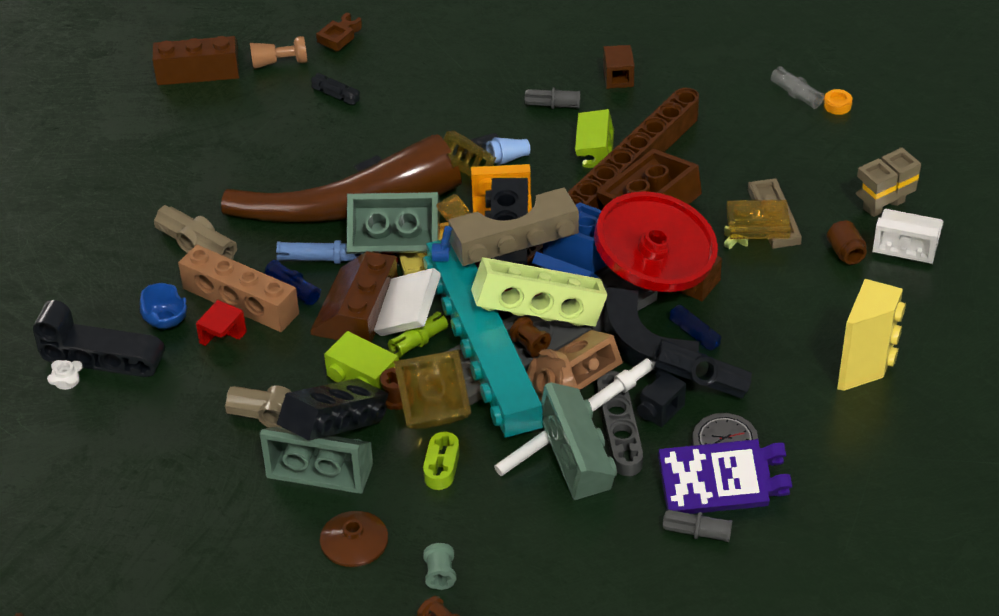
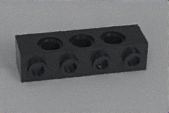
[485,178,528,265]
[277,378,389,441]

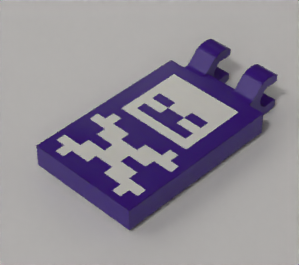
[658,439,792,514]

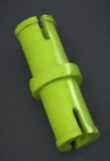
[388,311,448,358]

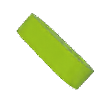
[423,432,459,490]

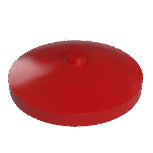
[594,191,718,292]

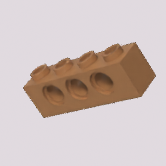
[178,245,299,332]

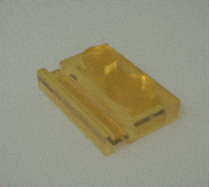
[726,200,791,239]

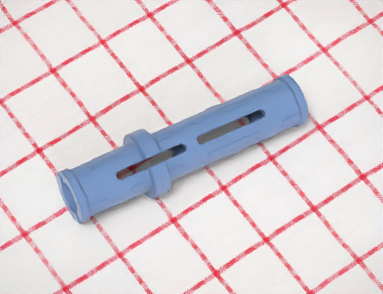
[276,240,363,264]

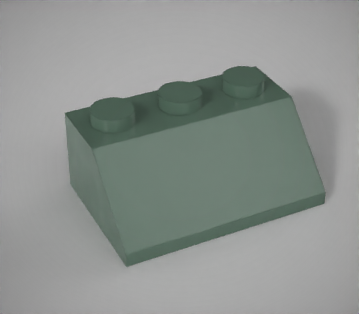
[347,192,440,254]
[541,382,617,500]
[260,427,373,494]

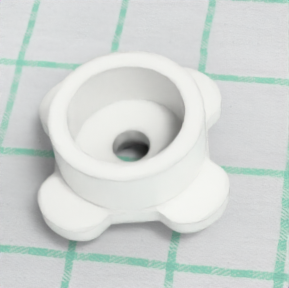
[47,360,83,390]

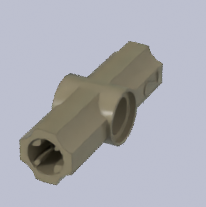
[154,205,237,260]
[225,385,291,428]

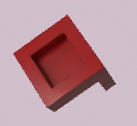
[196,300,247,346]

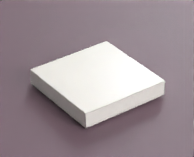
[374,268,441,336]

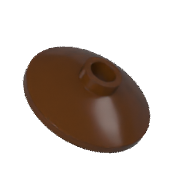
[320,511,388,567]

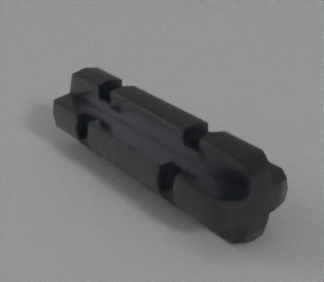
[311,73,360,105]

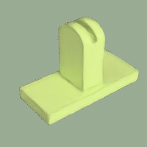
[724,226,748,249]

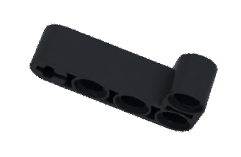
[33,300,165,377]

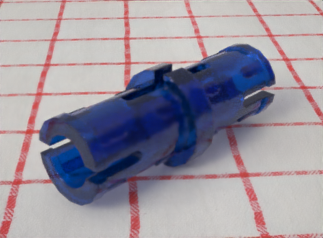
[264,260,321,305]

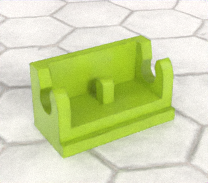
[575,109,614,168]

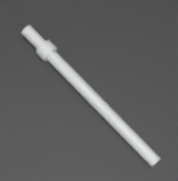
[494,358,654,476]

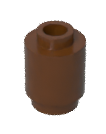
[827,220,867,265]

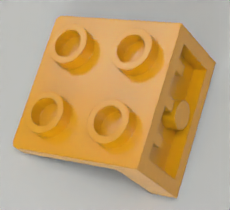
[471,164,532,216]

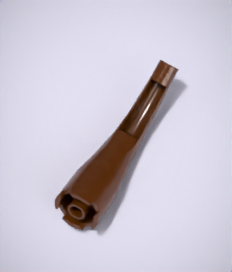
[221,134,462,223]

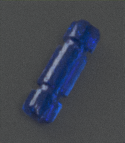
[670,305,721,350]

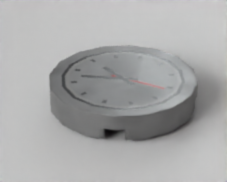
[692,413,759,446]

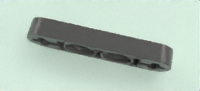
[597,371,643,476]

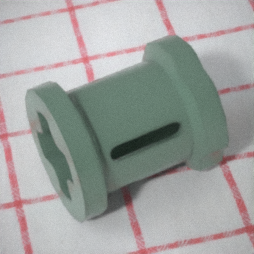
[423,543,457,590]

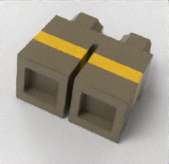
[856,148,921,217]

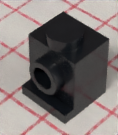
[637,369,686,428]

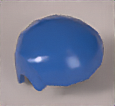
[139,283,187,329]

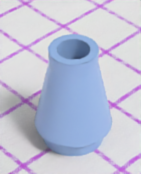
[486,137,530,166]

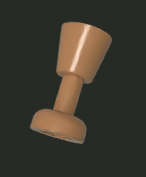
[250,36,307,70]

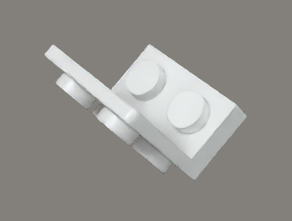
[872,209,943,264]

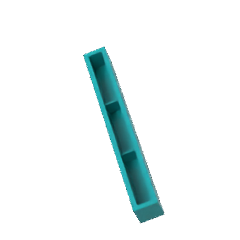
[423,240,543,438]

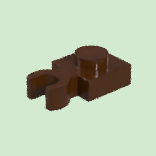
[316,12,362,51]

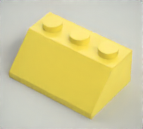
[837,279,906,391]

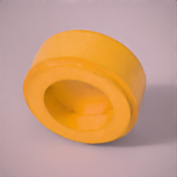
[823,89,853,115]

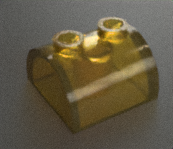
[394,350,471,429]

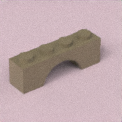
[448,187,579,266]

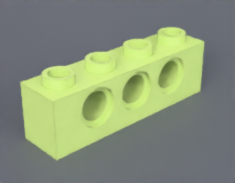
[471,257,607,327]

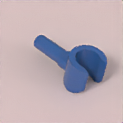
[432,226,452,262]

